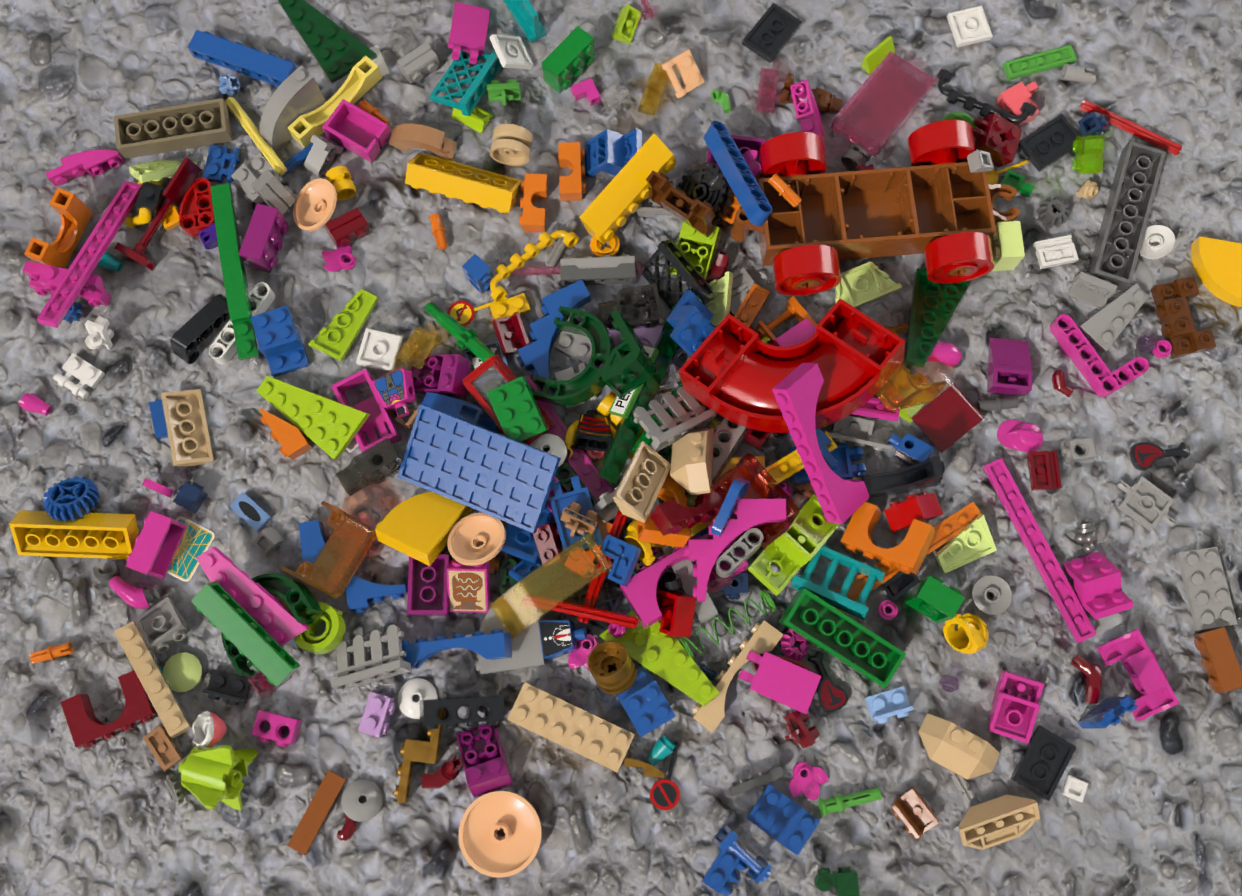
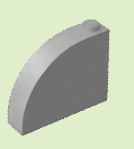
[260,66,326,153]
[475,587,545,675]

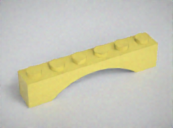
[287,56,382,148]

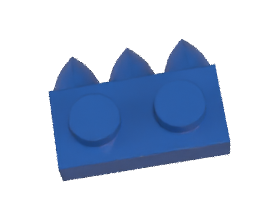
[701,850,747,895]

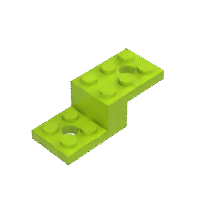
[747,494,840,596]

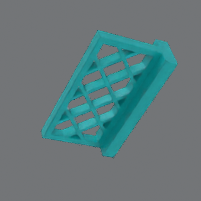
[502,0,546,44]
[429,51,502,117]

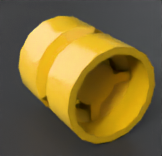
[326,166,357,201]
[597,392,623,427]

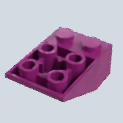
[987,338,1033,396]
[411,354,472,398]
[456,724,513,798]

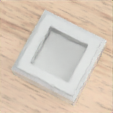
[1061,775,1089,803]

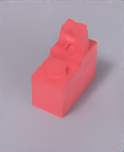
[996,81,1039,128]

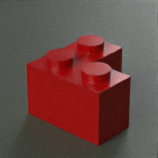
[884,491,943,532]
[656,588,697,637]

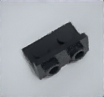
[202,669,253,706]

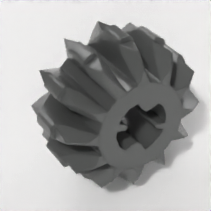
[1036,196,1071,228]

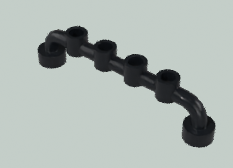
[937,69,1037,123]

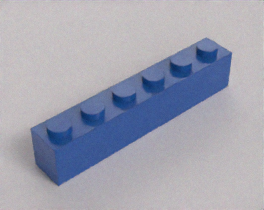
[187,30,296,87]

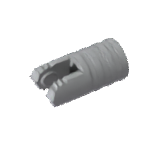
[1061,64,1097,84]

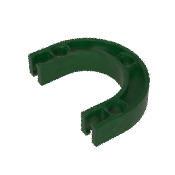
[530,306,616,406]
[221,573,324,677]

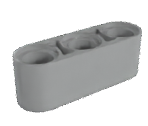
[715,528,763,578]

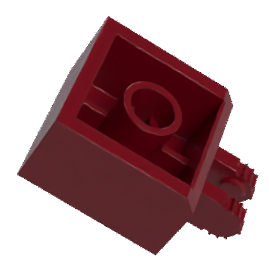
[972,113,1022,168]

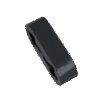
[657,572,683,592]

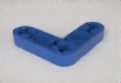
[710,477,751,537]

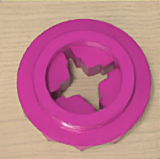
[781,630,809,661]

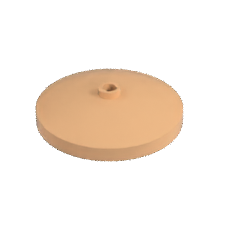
[459,791,542,877]

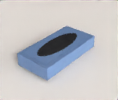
[230,492,272,532]

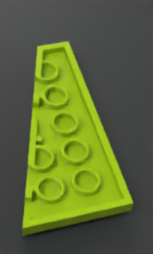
[257,376,370,460]
[599,610,720,707]

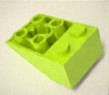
[670,222,722,280]

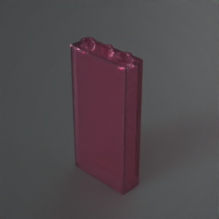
[830,51,935,157]

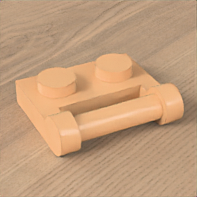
[661,49,704,98]

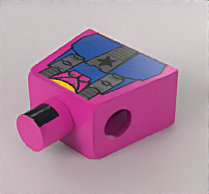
[372,368,416,417]

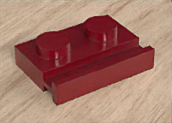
[1026,450,1062,491]

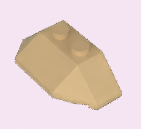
[670,428,714,495]
[918,713,1000,780]
[958,795,1040,850]

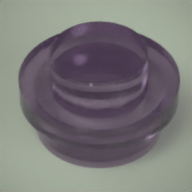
[1136,335,1156,353]
[939,675,959,692]

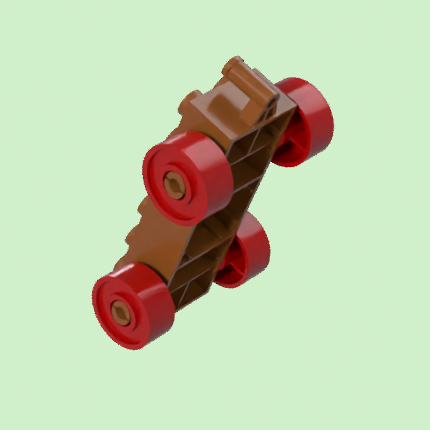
[731,120,1020,296]

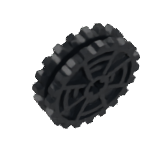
[678,163,734,225]

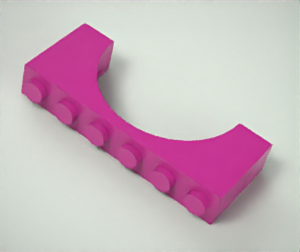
[620,530,748,629]

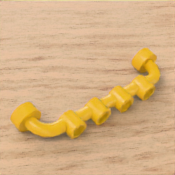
[490,230,579,302]

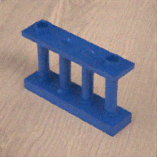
[712,824,772,883]

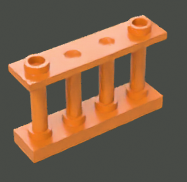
[757,296,818,345]

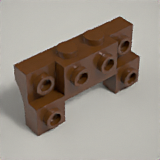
[646,171,715,238]
[1150,276,1216,359]

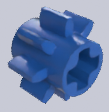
[63,301,84,324]

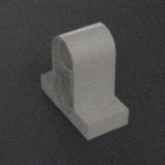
[304,135,344,177]

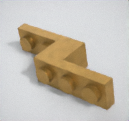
[394,708,445,803]

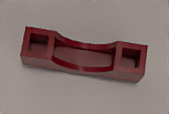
[650,484,726,536]

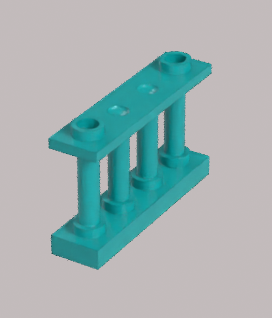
[791,544,885,620]

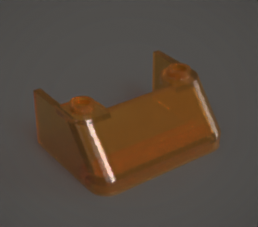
[876,324,947,411]
[281,501,376,598]

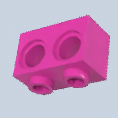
[251,710,302,747]

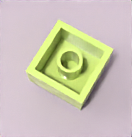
[990,221,1025,271]

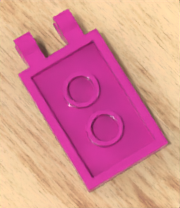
[448,2,490,64]
[738,651,821,714]

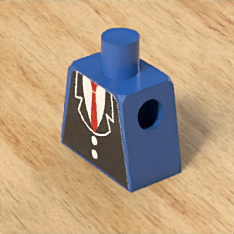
[888,433,934,466]
[538,620,587,660]

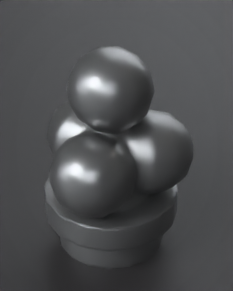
[1075,521,1097,554]

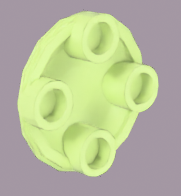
[163,652,202,692]

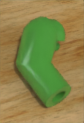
[711,90,732,114]

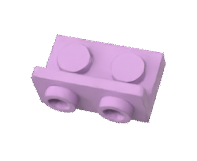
[358,692,396,738]

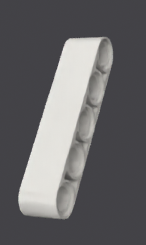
[209,282,275,364]

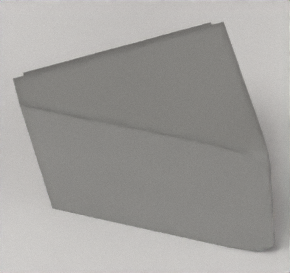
[967,150,994,173]
[253,527,283,557]

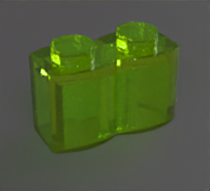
[1072,134,1104,174]

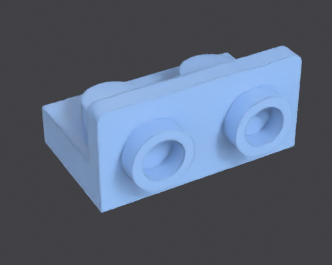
[864,686,914,724]

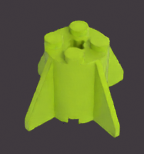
[178,745,259,811]

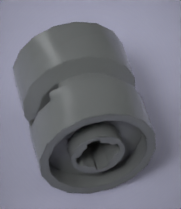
[841,138,875,171]

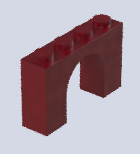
[60,670,158,749]

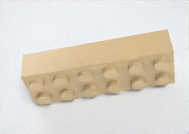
[507,682,635,772]

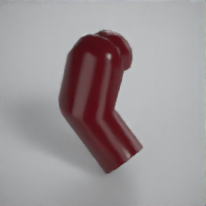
[1052,370,1074,397]
[337,813,357,841]

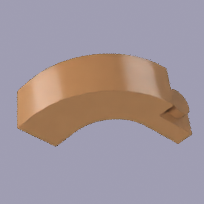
[389,123,457,160]

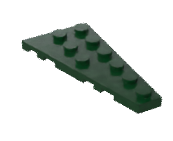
[278,0,377,83]
[904,268,971,368]

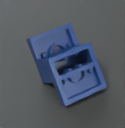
[585,128,642,178]
[666,290,716,357]
[251,306,310,377]
[617,666,676,737]

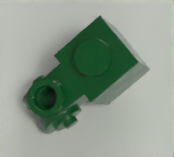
[814,866,860,896]

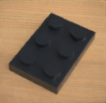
[742,2,802,63]
[1018,114,1084,172]
[1010,726,1077,801]

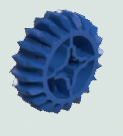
[42,476,100,522]

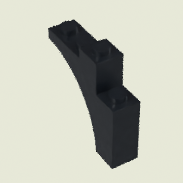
[862,456,945,498]

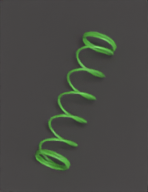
[679,589,776,659]

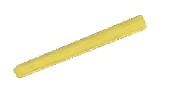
[225,97,287,175]

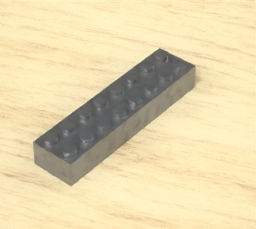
[1088,141,1166,291]

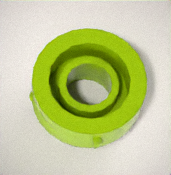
[293,602,346,654]

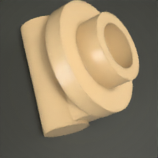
[1076,180,1099,200]

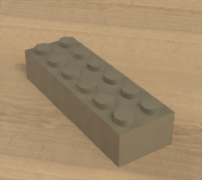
[114,98,233,159]

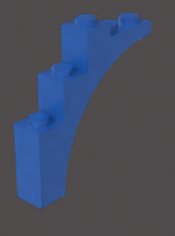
[516,279,591,395]
[299,520,408,614]

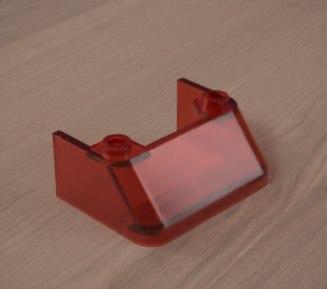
[711,453,799,548]

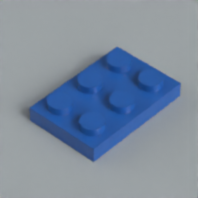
[500,506,553,563]
[746,784,820,856]

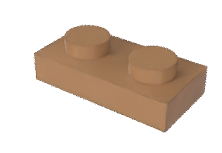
[143,726,184,771]

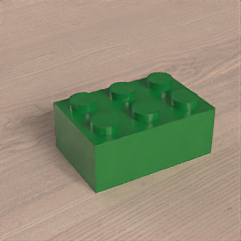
[542,26,595,94]
[486,376,549,442]
[904,575,965,624]

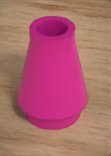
[19,393,52,416]

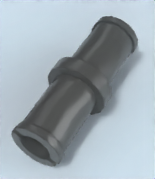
[977,396,1019,412]

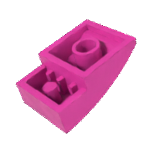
[988,669,1044,744]

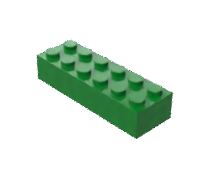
[779,588,906,688]

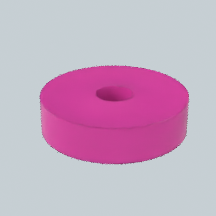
[142,478,175,498]

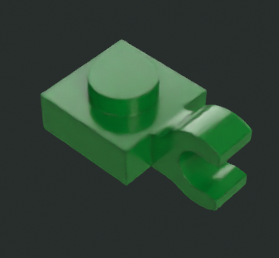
[1001,169,1035,198]

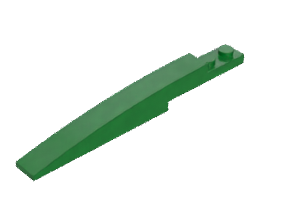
[210,183,259,361]

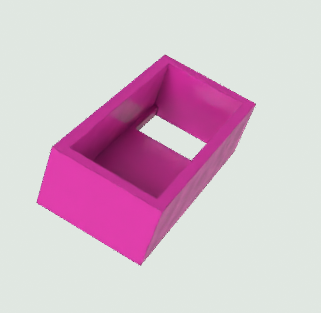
[331,369,402,456]

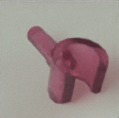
[641,0,653,20]

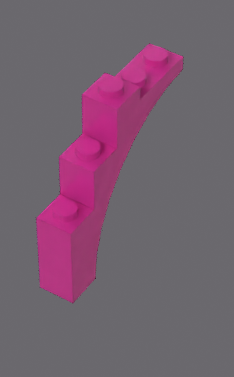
[684,499,786,602]

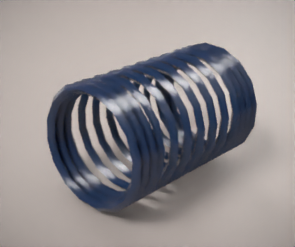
[700,664,717,682]

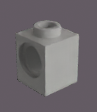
[1062,438,1097,464]

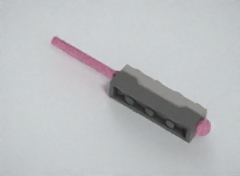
[510,254,644,287]

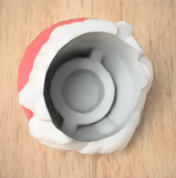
[192,711,227,749]

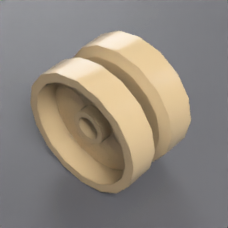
[489,124,533,166]

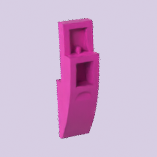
[790,79,826,151]
[46,150,126,187]

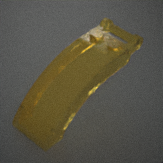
[490,532,613,639]

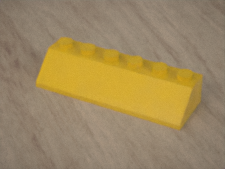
[579,133,677,245]
[405,152,521,213]
[9,510,139,559]

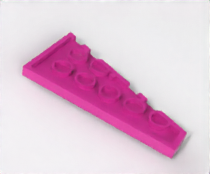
[196,546,310,646]

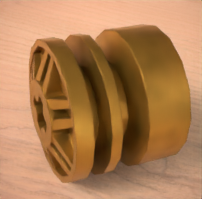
[587,640,637,695]

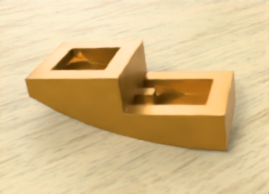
[624,757,664,778]

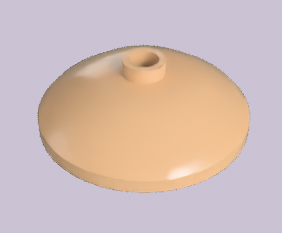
[293,178,337,231]
[447,512,506,566]

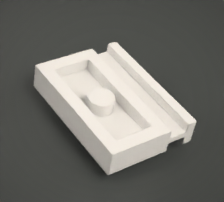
[1033,235,1079,269]

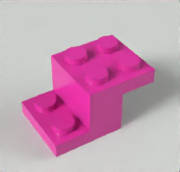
[1063,551,1133,620]

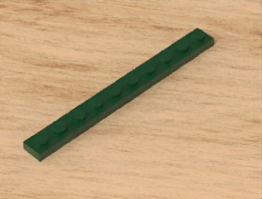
[597,305,678,484]

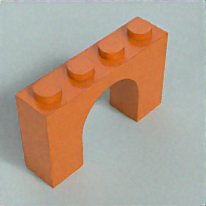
[24,188,93,268]
[636,470,692,548]
[841,502,936,574]

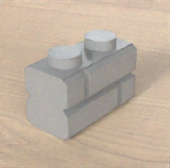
[397,42,440,84]
[251,171,296,215]

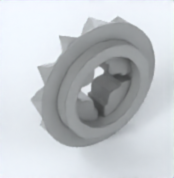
[165,773,184,806]

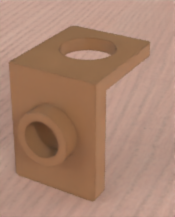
[395,406,418,431]

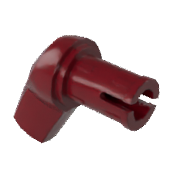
[706,251,730,284]
[1070,654,1102,704]
[422,756,463,789]

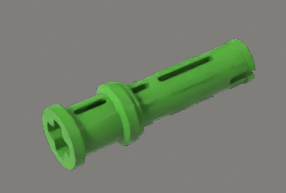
[818,787,882,817]

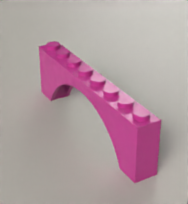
[772,363,870,524]

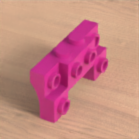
[23,261,111,307]
[1096,629,1179,721]

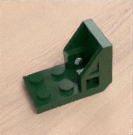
[601,309,656,399]

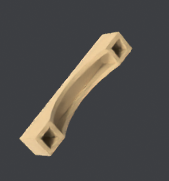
[692,620,784,733]
[114,621,192,738]

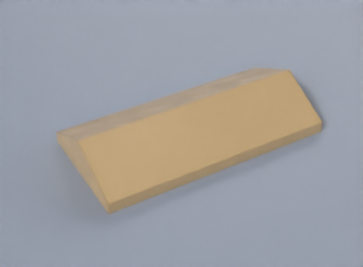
[161,389,214,467]
[613,441,671,523]

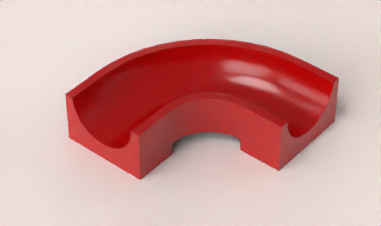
[678,298,905,433]

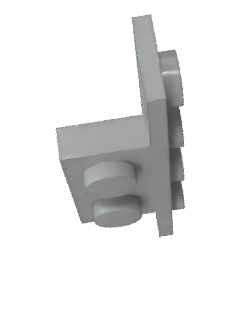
[820,415,890,451]

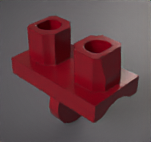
[784,711,820,749]

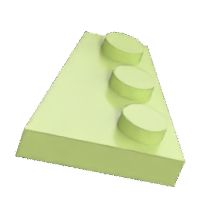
[935,514,997,574]

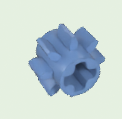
[217,73,241,97]

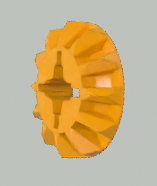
[590,234,620,257]

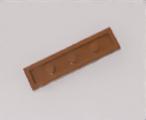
[287,770,347,855]

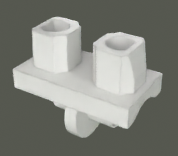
[85,316,114,350]

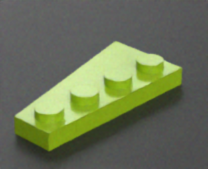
[308,289,379,362]

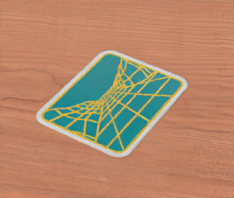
[167,516,215,582]

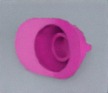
[997,420,1043,453]

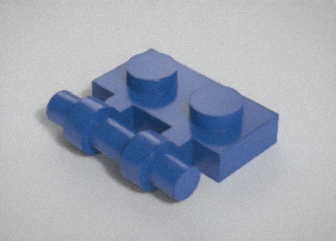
[203,145,241,183]

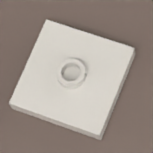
[947,6,993,48]
[490,34,534,69]
[356,328,403,372]

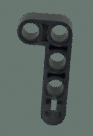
[170,294,230,364]

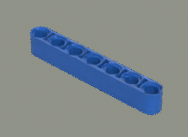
[704,121,773,227]

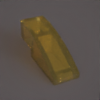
[637,62,670,117]

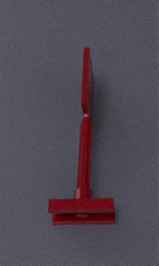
[114,157,202,271]

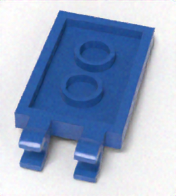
[790,443,866,485]
[549,475,603,555]
[1078,695,1138,729]

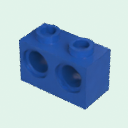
[462,254,494,294]

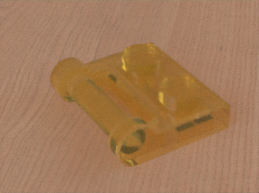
[396,327,442,369]

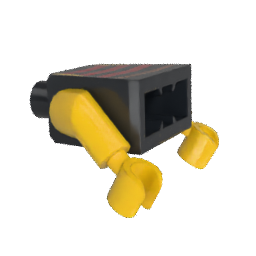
[123,181,165,229]
[564,409,617,459]

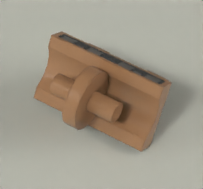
[560,502,598,537]

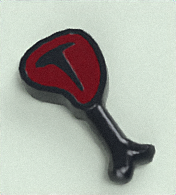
[1129,442,1190,471]
[808,651,848,712]

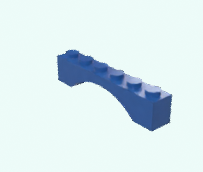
[401,629,512,669]

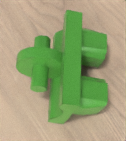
[487,79,521,106]

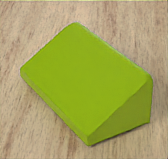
[611,4,642,44]
[861,36,895,74]
[452,106,493,133]

